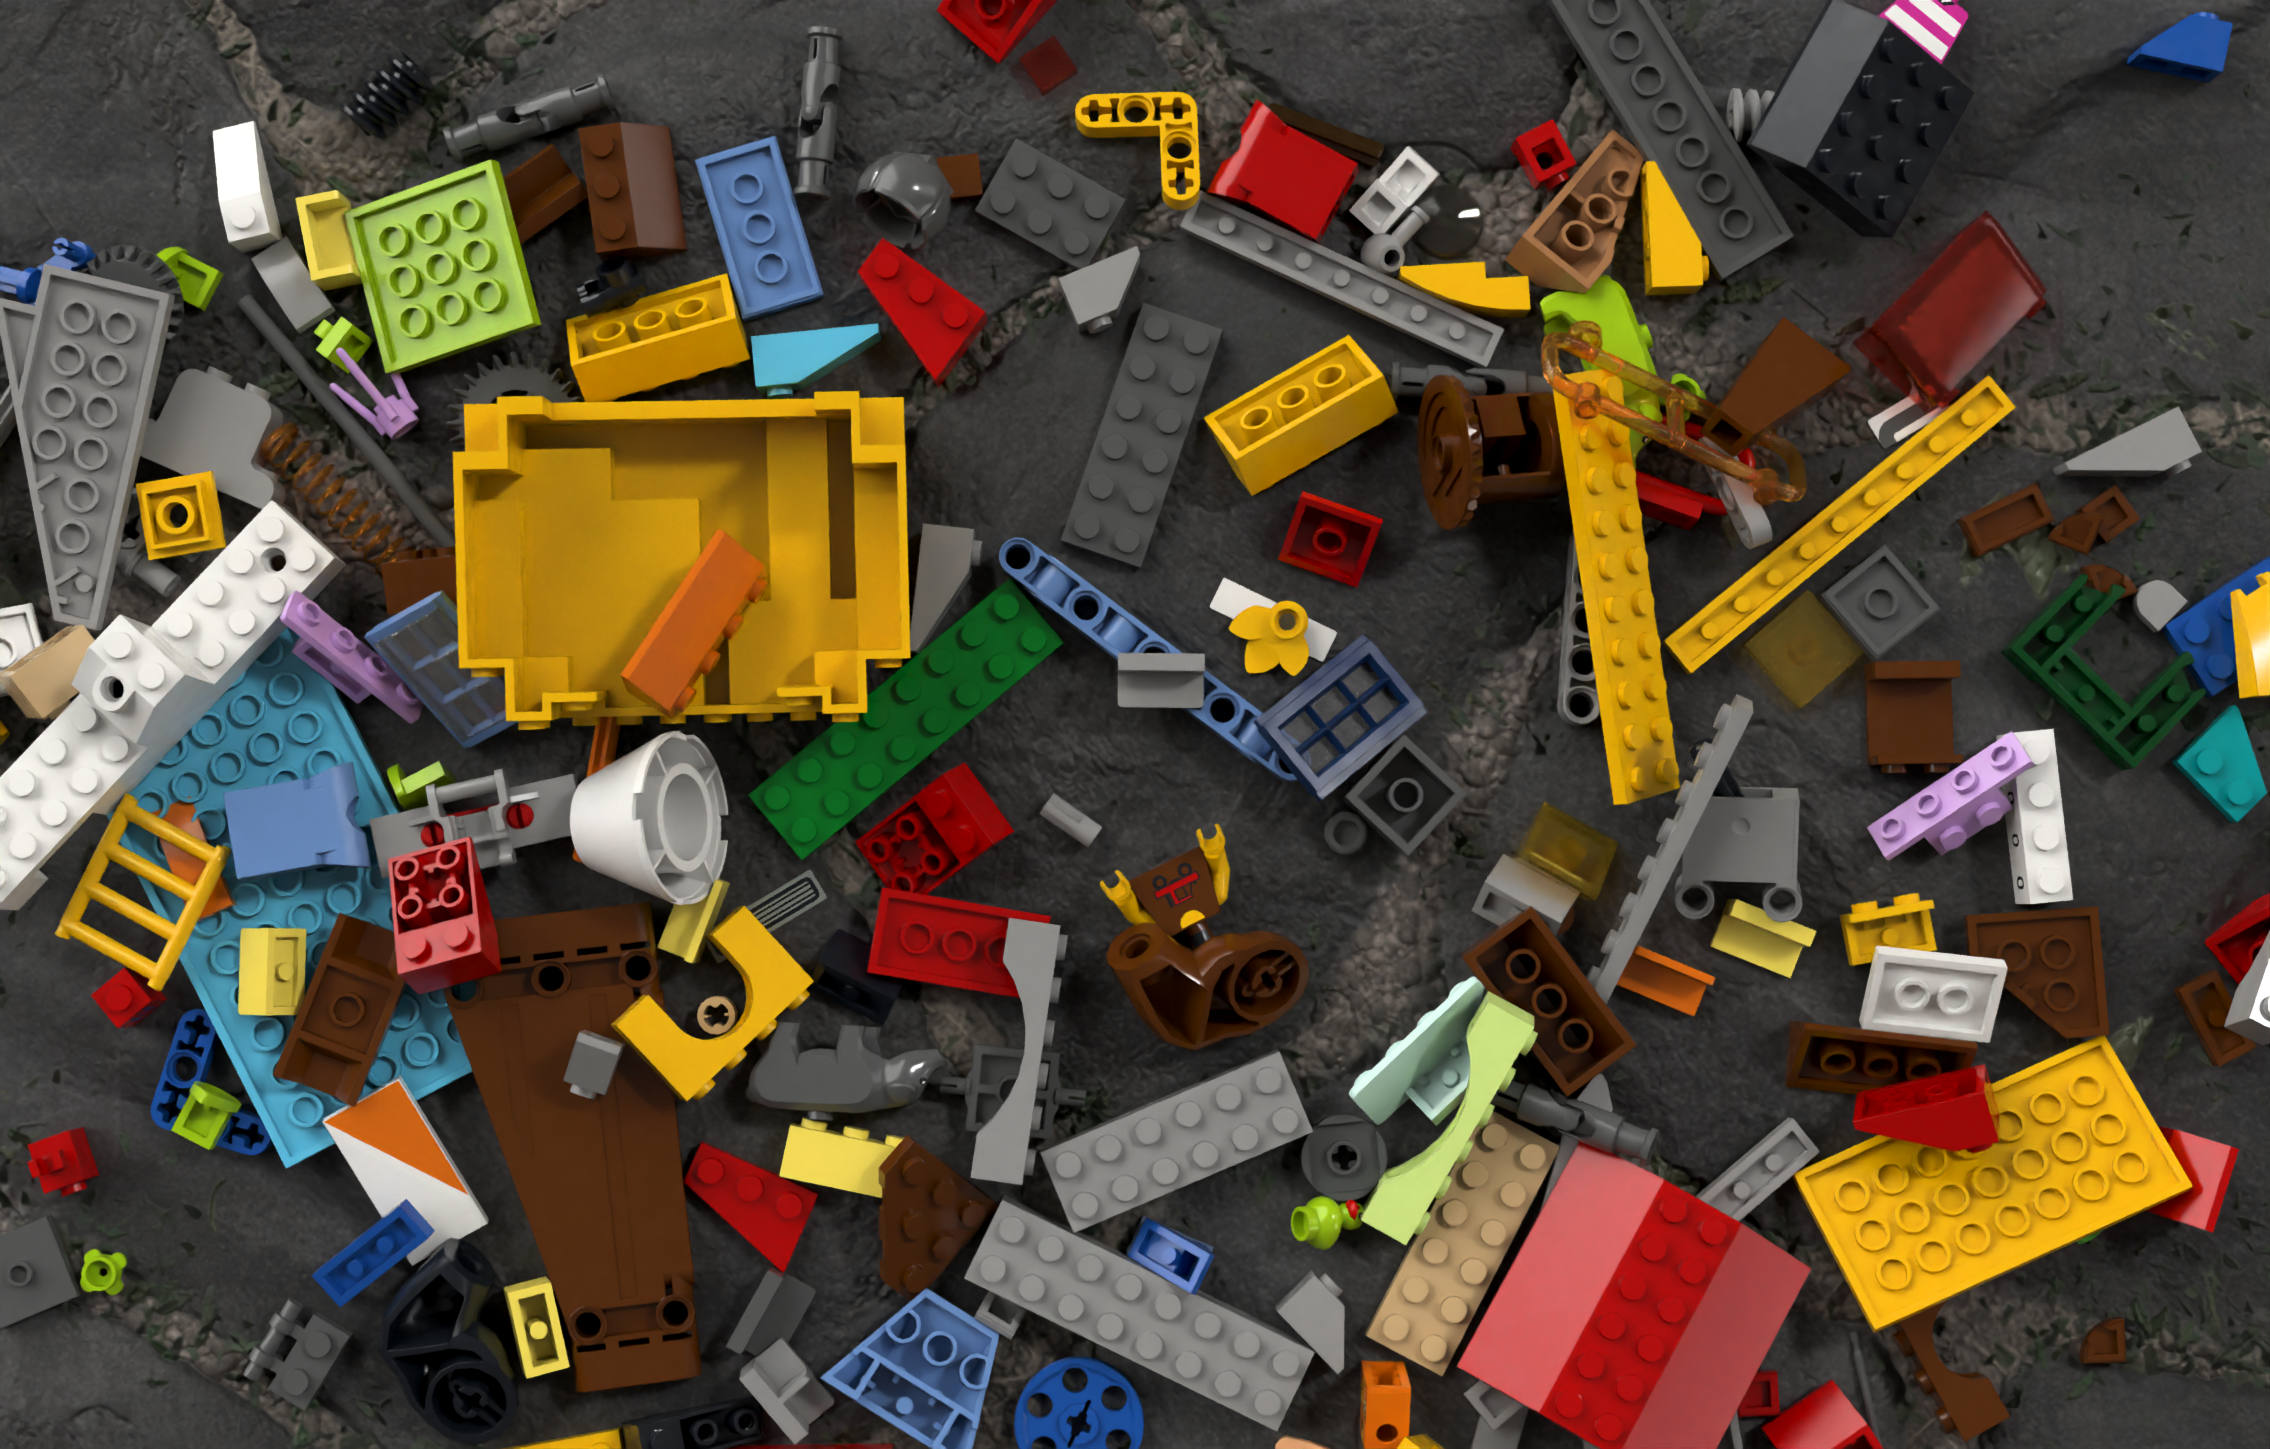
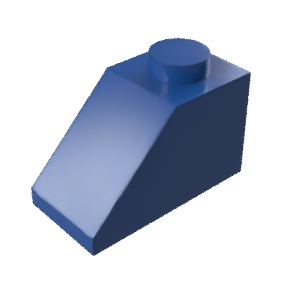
[2127,12,2233,83]

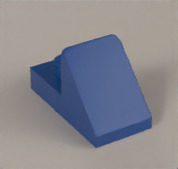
[1128,1217,1215,1295]

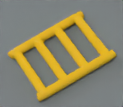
[55,794,231,991]

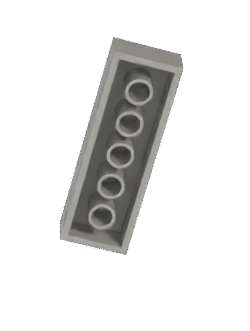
[1040,1049,1313,1233]

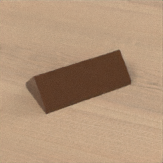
[1785,1020,1978,1095]

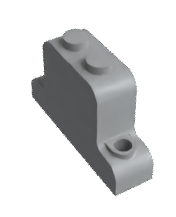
[140,366,285,510]

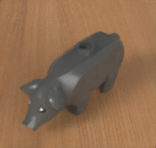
[745,1022,949,1120]

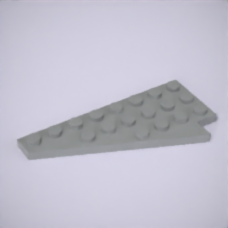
[0,264,175,630]

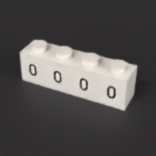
[1996,729,2073,904]

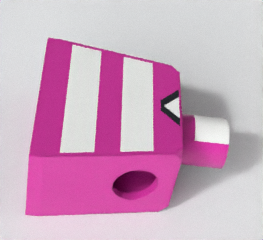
[1879,0,1969,64]

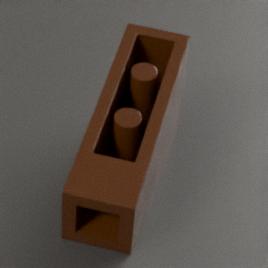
[1699,317,1851,457]

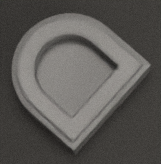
[2132,580,2188,632]

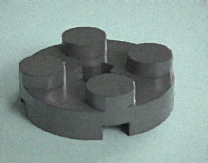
[1300,1113,1387,1201]

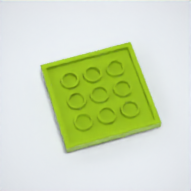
[344,159,541,375]

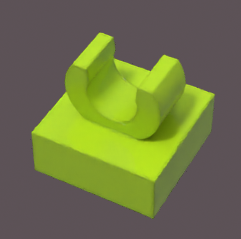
[314,316,374,374]

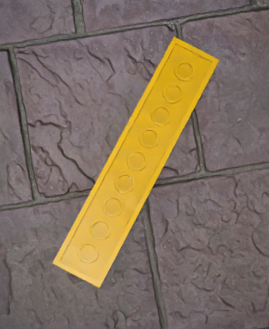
[1551,366,1680,805]

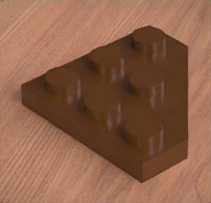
[1964,906,2110,1038]
[879,1134,999,1301]

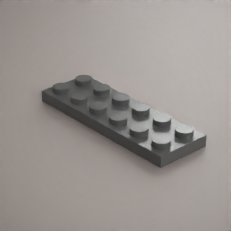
[1061,302,1223,569]

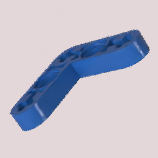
[150,1008,273,1155]

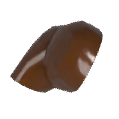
[1106,922,1309,1051]

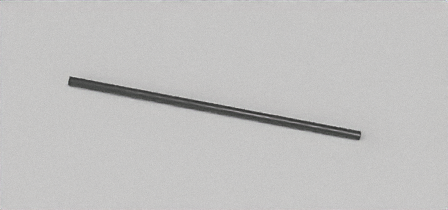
[237,294,455,548]

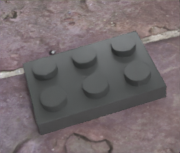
[975,138,1126,271]

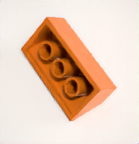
[620,528,768,719]

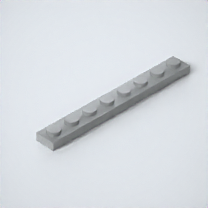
[1179,190,1504,368]
[1586,694,1753,1004]

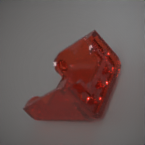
[1852,210,2048,412]

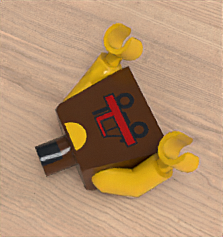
[1100,824,1230,951]

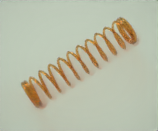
[260,423,416,579]

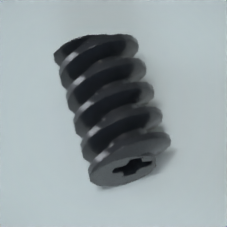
[339,47,435,140]

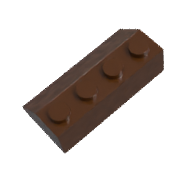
[1461,906,1637,1097]

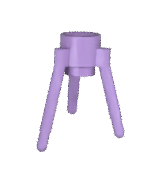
[329,348,419,440]

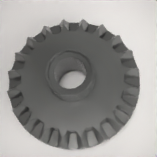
[84,245,184,347]

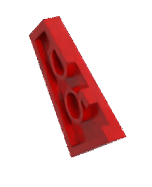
[684,1141,820,1273]

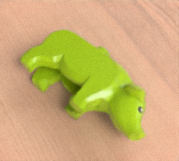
[1539,275,1663,470]

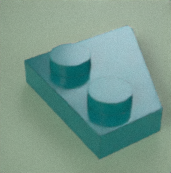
[2172,705,2267,823]

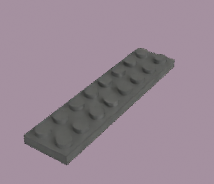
[1546,0,1794,282]

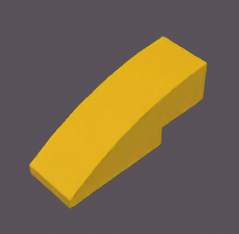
[1396,262,1531,318]

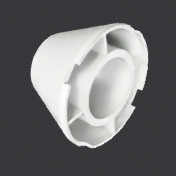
[570,731,728,905]

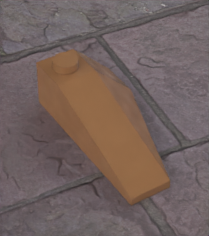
[1505,129,1644,294]

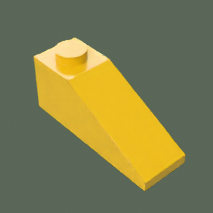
[1639,161,1709,296]

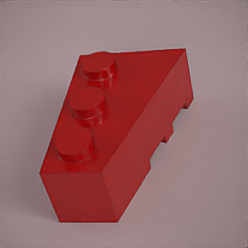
[857,237,988,389]

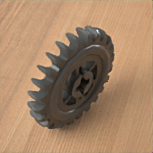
[446,352,584,452]

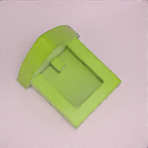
[156,246,224,311]
[387,761,457,811]
[171,1081,242,1150]

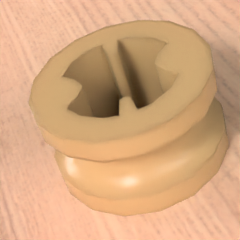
[697,996,738,1035]

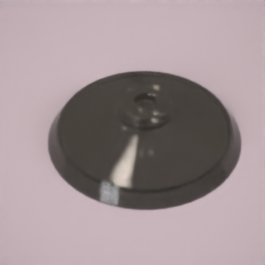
[1409,185,1483,259]

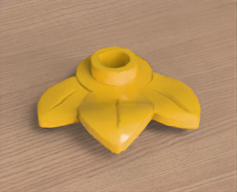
[1229,601,1309,676]

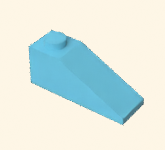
[751,323,882,399]

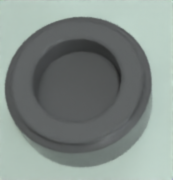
[1324,812,1367,855]

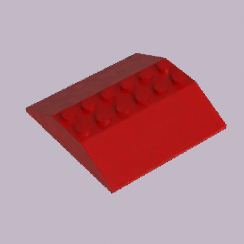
[1456,1141,1811,1449]

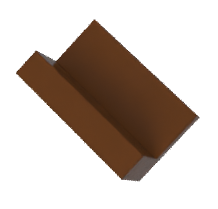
[503,144,588,244]

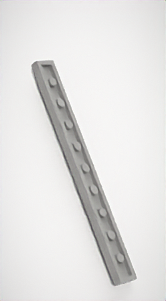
[1463,1117,1820,1431]

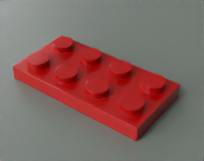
[866,887,1051,998]

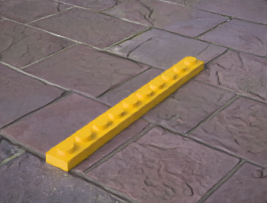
[1661,375,2016,675]

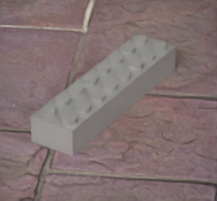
[964,1195,1315,1431]

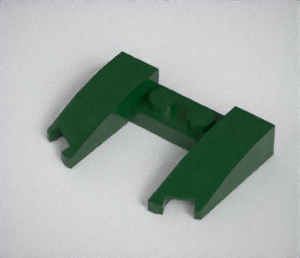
[2001,574,2206,771]

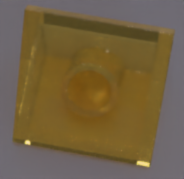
[1512,801,1618,900]

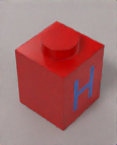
[91,967,167,1029]

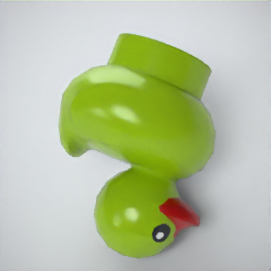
[1291,1196,1364,1250]

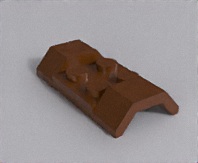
[273,913,407,1107]

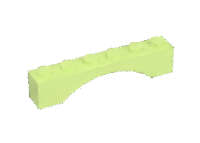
[1361,991,1538,1245]

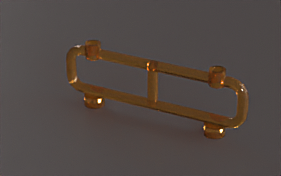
[1541,321,1807,505]

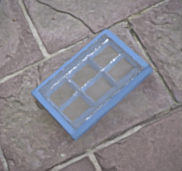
[364,590,518,749]

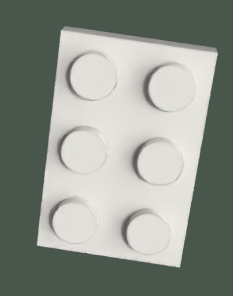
[1859,946,2008,1043]

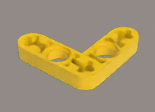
[1075,92,1200,211]

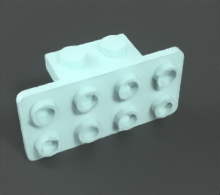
[1349,976,1488,1126]

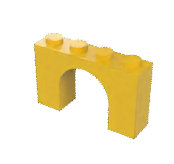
[611,905,814,1101]

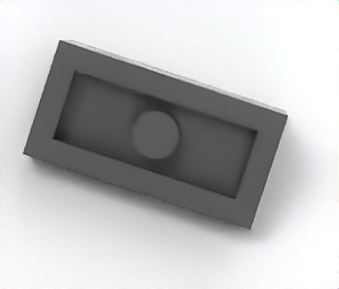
[726,1265,816,1356]

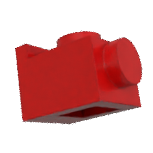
[1510,119,1577,192]

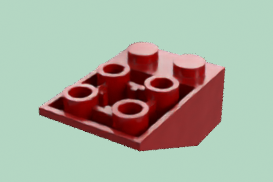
[855,762,1014,895]
[388,836,501,995]

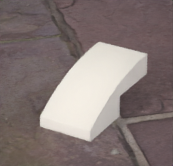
[1349,146,1440,234]

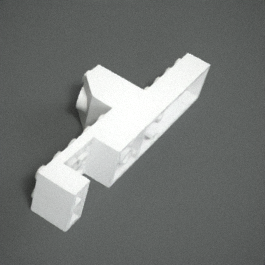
[0,500,346,910]

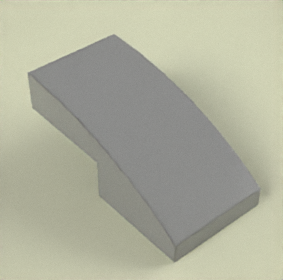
[251,236,335,333]

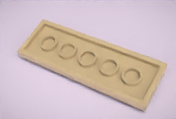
[1365,1111,1559,1376]

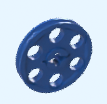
[1014,1356,1144,1449]

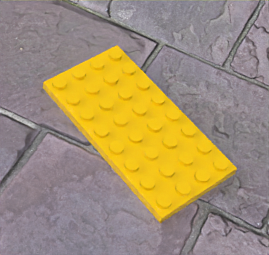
[1792,1036,2193,1333]

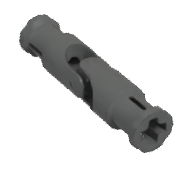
[793,26,844,201]
[443,74,616,163]
[1389,362,1562,400]
[1490,1080,1660,1166]

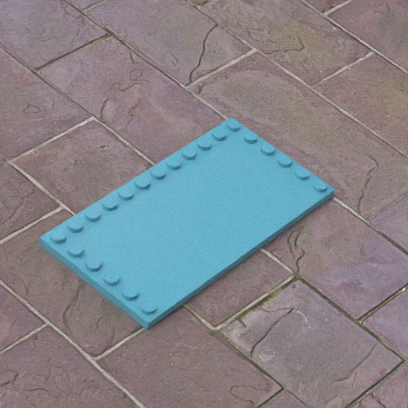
[107,627,477,1169]

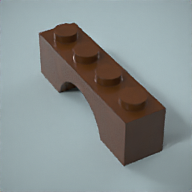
[1892,1301,2010,1442]

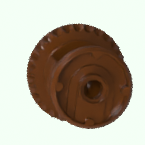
[1417,374,1566,530]

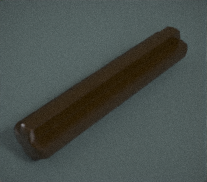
[1268,103,1384,167]

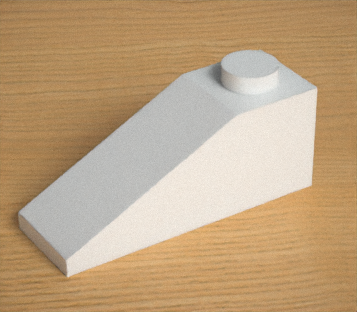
[213,121,283,253]

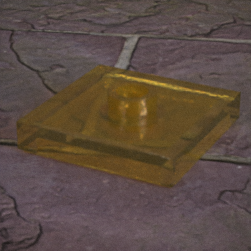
[1742,590,1864,709]

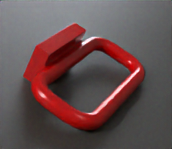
[1635,411,1756,531]

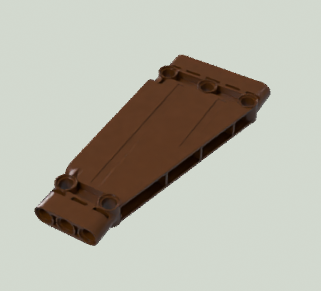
[443,902,702,1392]

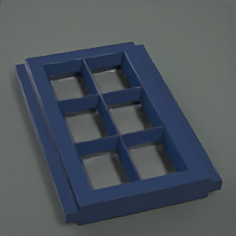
[1253,634,1427,802]

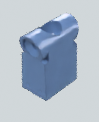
[223,762,371,881]

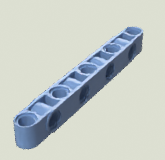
[999,537,1311,782]

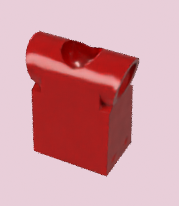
[1206,99,1359,244]

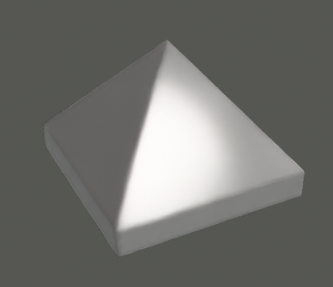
[974,1291,1027,1340]

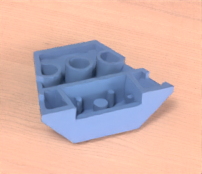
[820,1288,1000,1449]

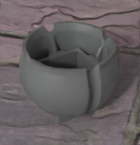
[852,151,954,251]

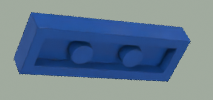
[312,1199,435,1307]

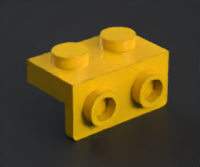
[1839,893,1937,966]

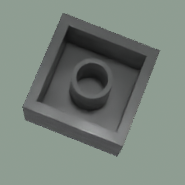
[1342,734,1467,857]

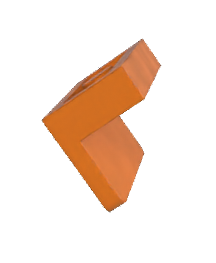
[1616,945,1716,1017]

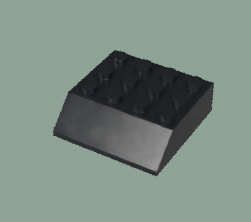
[1746,0,1974,238]

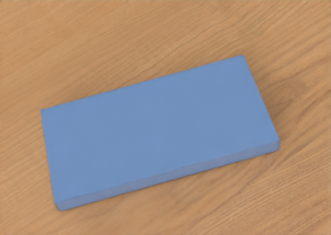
[695,136,825,322]

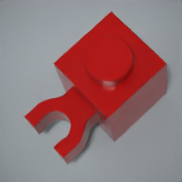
[27,1127,99,1197]

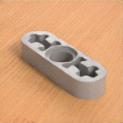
[1698,436,1772,549]

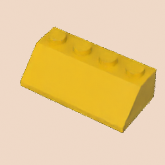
[566,273,750,402]
[1203,335,1399,496]

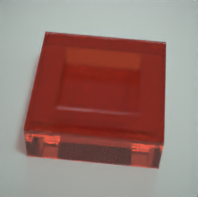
[1019,35,1077,96]

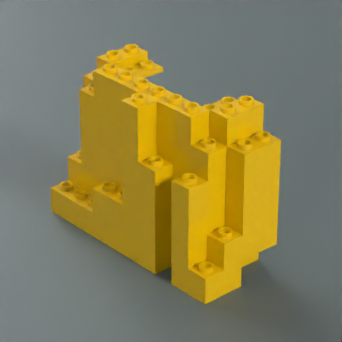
[453,391,911,730]

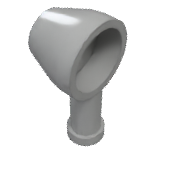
[1361,205,1430,276]

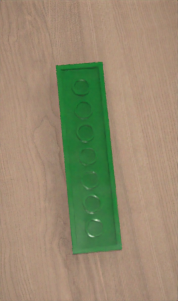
[748,578,1064,861]

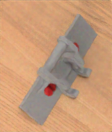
[369,768,577,878]

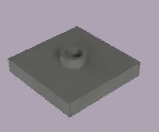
[1818,545,1941,662]
[0,1215,83,1329]

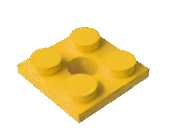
[135,471,226,561]

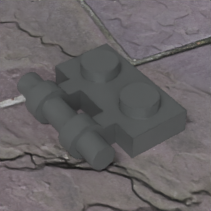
[243,1298,354,1411]

